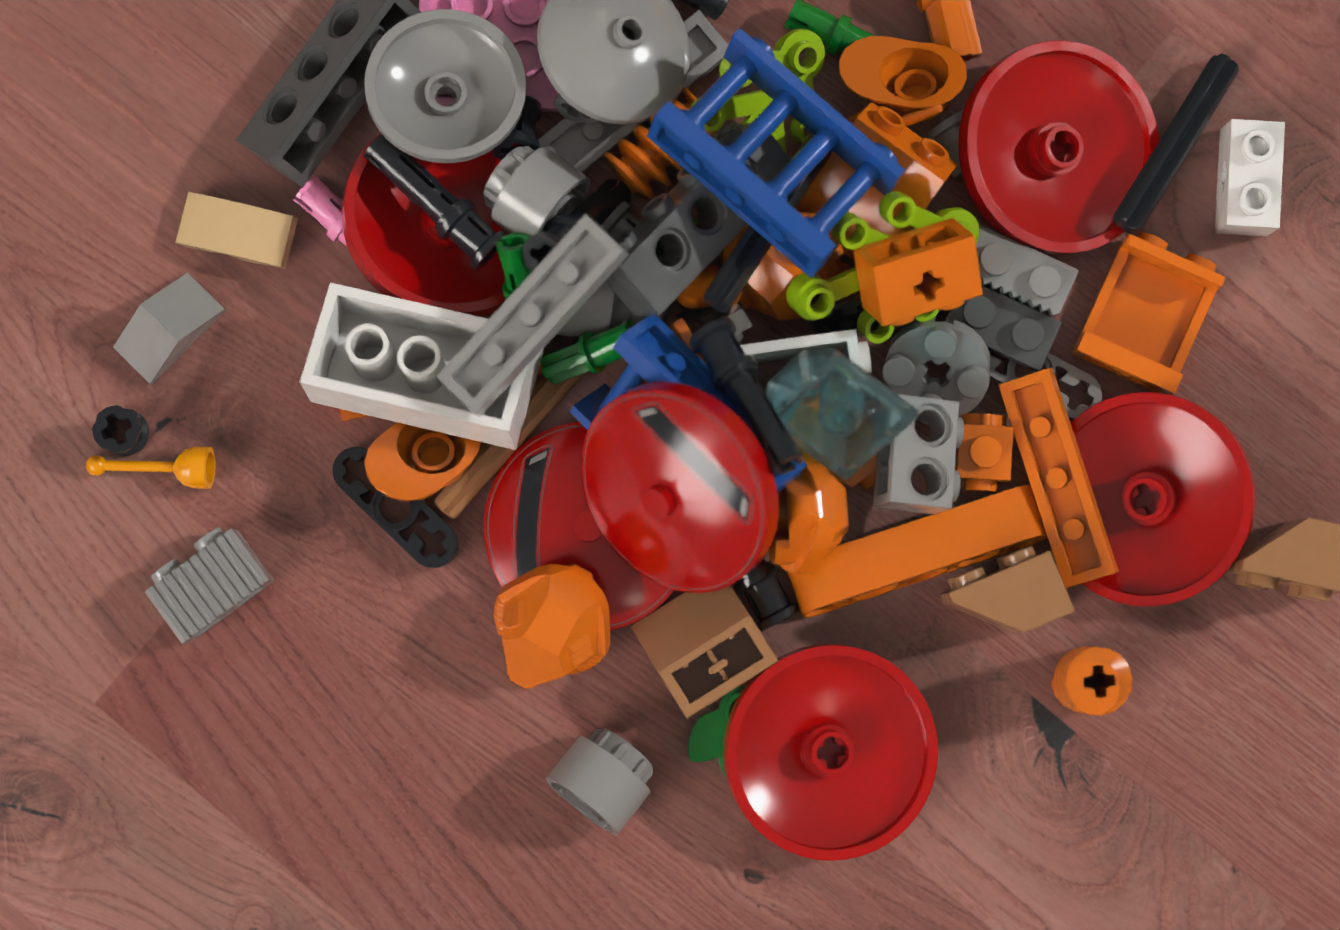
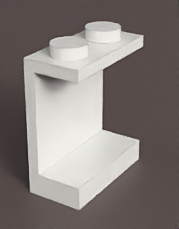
[741,329,871,393]

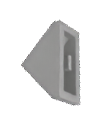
[113,273,226,385]

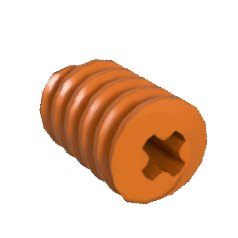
[602,87,717,200]
[1051,646,1133,716]

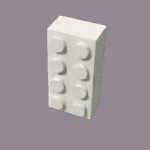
[300,283,544,450]

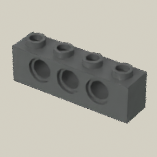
[236,0,421,188]
[605,122,791,316]

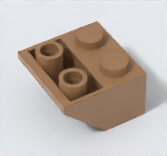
[1227,518,1340,603]
[939,546,1075,632]
[630,586,778,718]

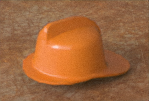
[839,36,967,122]
[364,422,481,501]

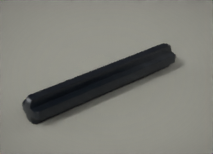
[1113,53,1239,234]
[703,133,832,313]

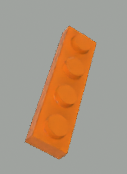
[998,368,1119,588]

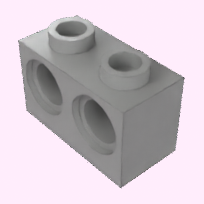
[873,394,964,515]

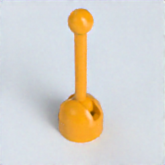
[86,446,215,489]

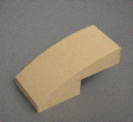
[175,192,298,269]

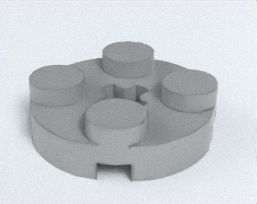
[882,317,990,425]

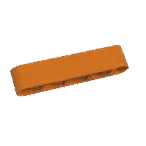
[787,485,1048,618]

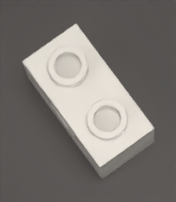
[1214,119,1285,237]

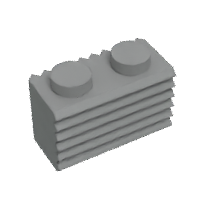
[976,225,1079,318]
[145,527,275,644]

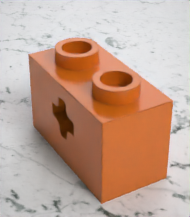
[853,218,983,326]

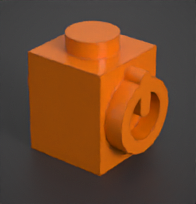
[955,413,1013,492]

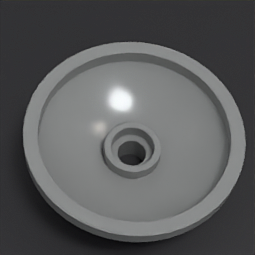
[537,0,690,124]
[365,9,526,163]

